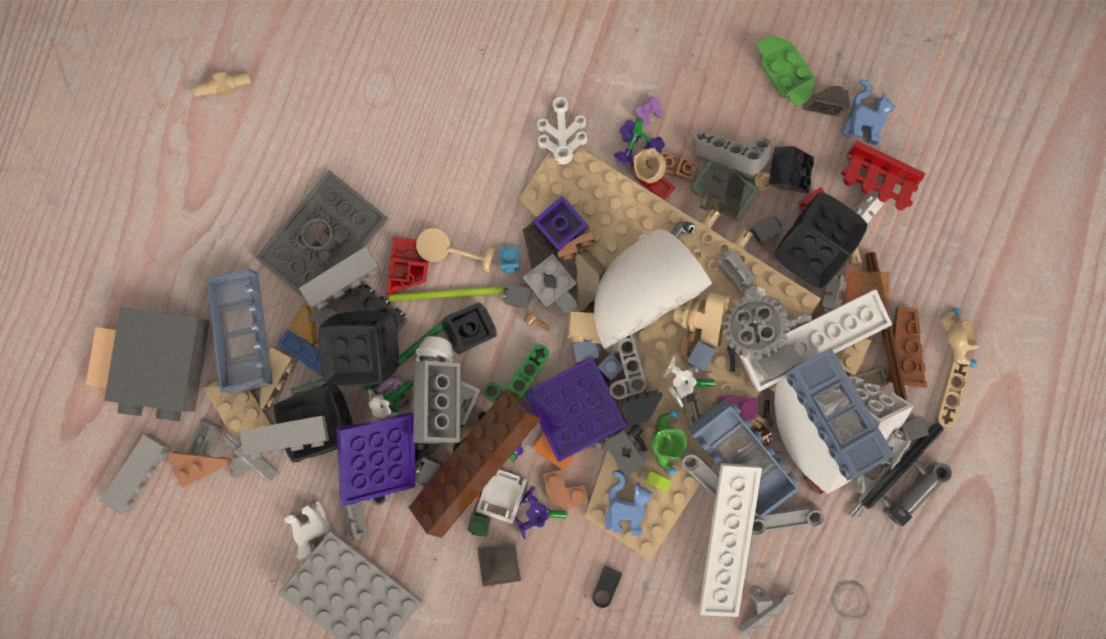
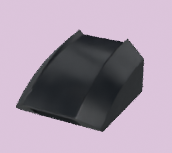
[442,302,497,355]

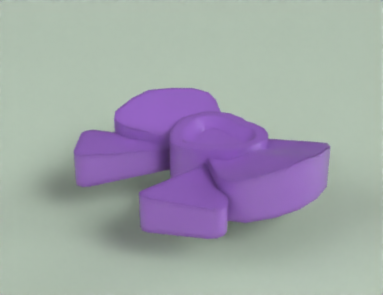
[634,96,663,125]

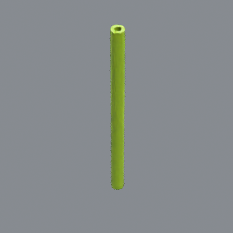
[389,286,504,302]

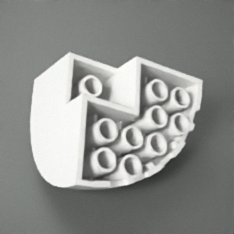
[594,229,712,349]
[775,375,914,494]

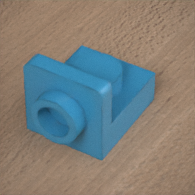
[499,246,520,274]

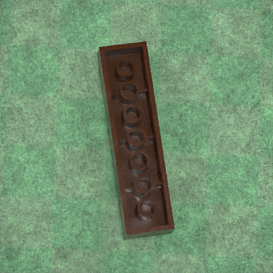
[408,389,541,538]

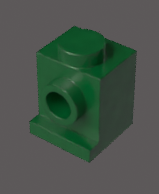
[468,513,491,537]

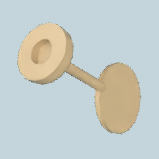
[416,228,496,274]

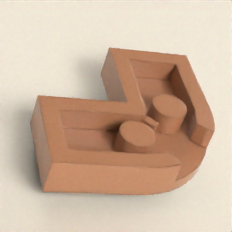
[543,469,589,508]

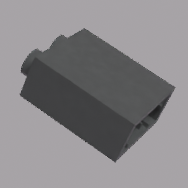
[104,307,210,421]

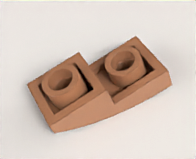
[660,150,698,181]
[558,232,596,261]

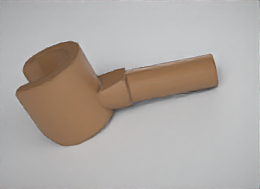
[524,314,551,331]

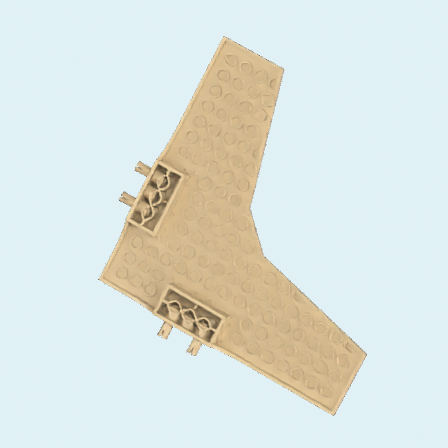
[519,140,821,561]

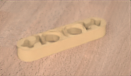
[935,356,970,427]

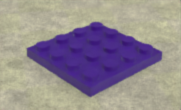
[525,357,628,462]
[337,412,415,506]

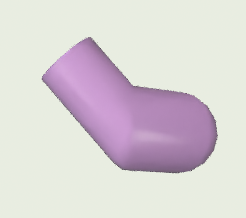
[375,377,403,394]

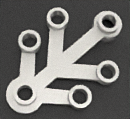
[537,97,587,164]

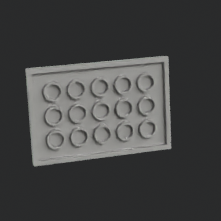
[278,530,422,639]

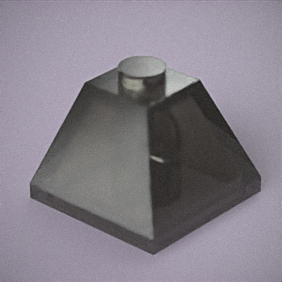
[803,86,850,117]
[477,541,521,587]

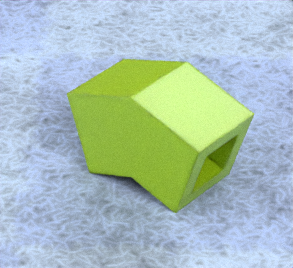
[645,471,671,492]

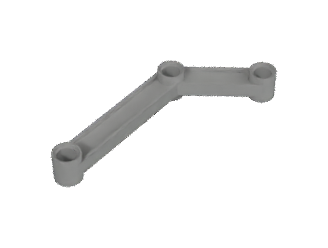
[679,448,825,535]

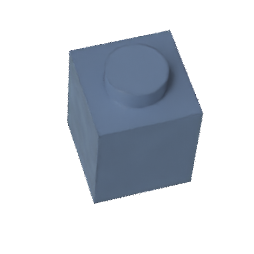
[572,340,602,364]
[687,341,716,373]
[598,354,623,381]

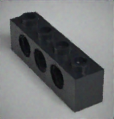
[341,284,408,334]

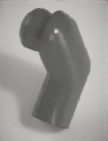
[671,221,696,238]

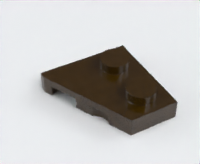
[523,222,558,270]

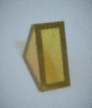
[287,305,318,344]

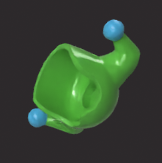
[651,410,687,475]

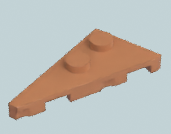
[167,451,233,488]

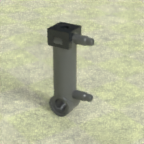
[880,460,952,527]

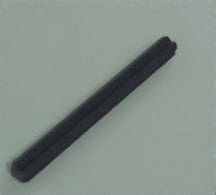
[861,423,944,509]

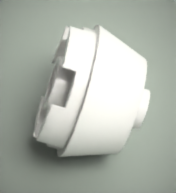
[415,336,453,363]

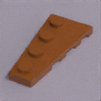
[887,306,928,388]

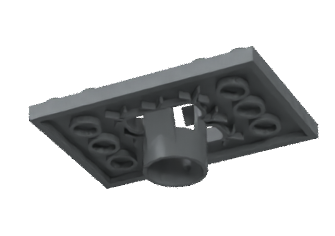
[255,170,389,298]

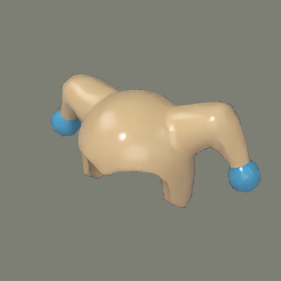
[940,308,981,368]

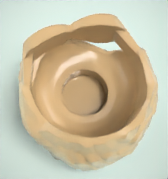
[633,147,666,183]

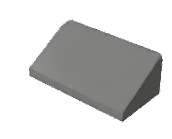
[756,344,803,379]
[188,419,224,457]

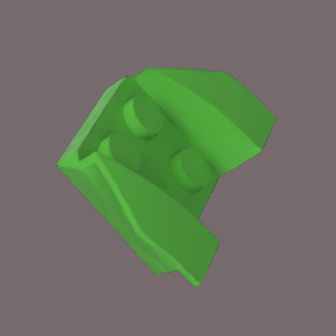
[755,35,815,107]

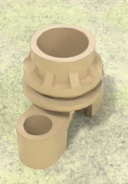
[674,292,729,348]

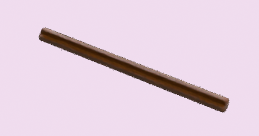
[865,252,907,400]

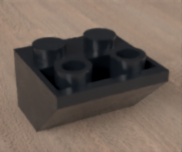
[769,146,814,193]
[623,389,663,426]

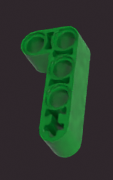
[483,345,549,403]

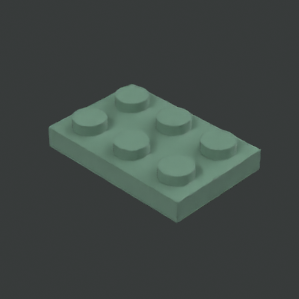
[690,161,759,221]

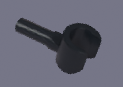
[727,346,740,372]
[760,400,773,428]
[630,424,648,452]

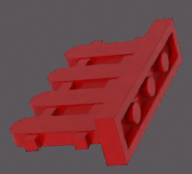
[841,140,926,211]

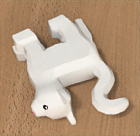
[284,501,332,560]

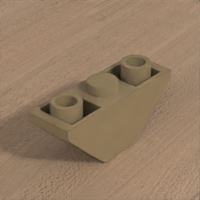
[575,250,606,311]

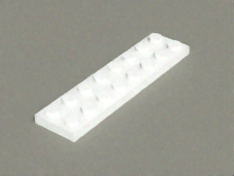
[739,289,892,392]
[699,463,762,617]

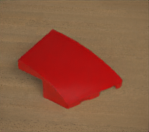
[386,236,429,295]

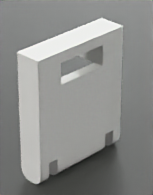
[476,469,528,524]

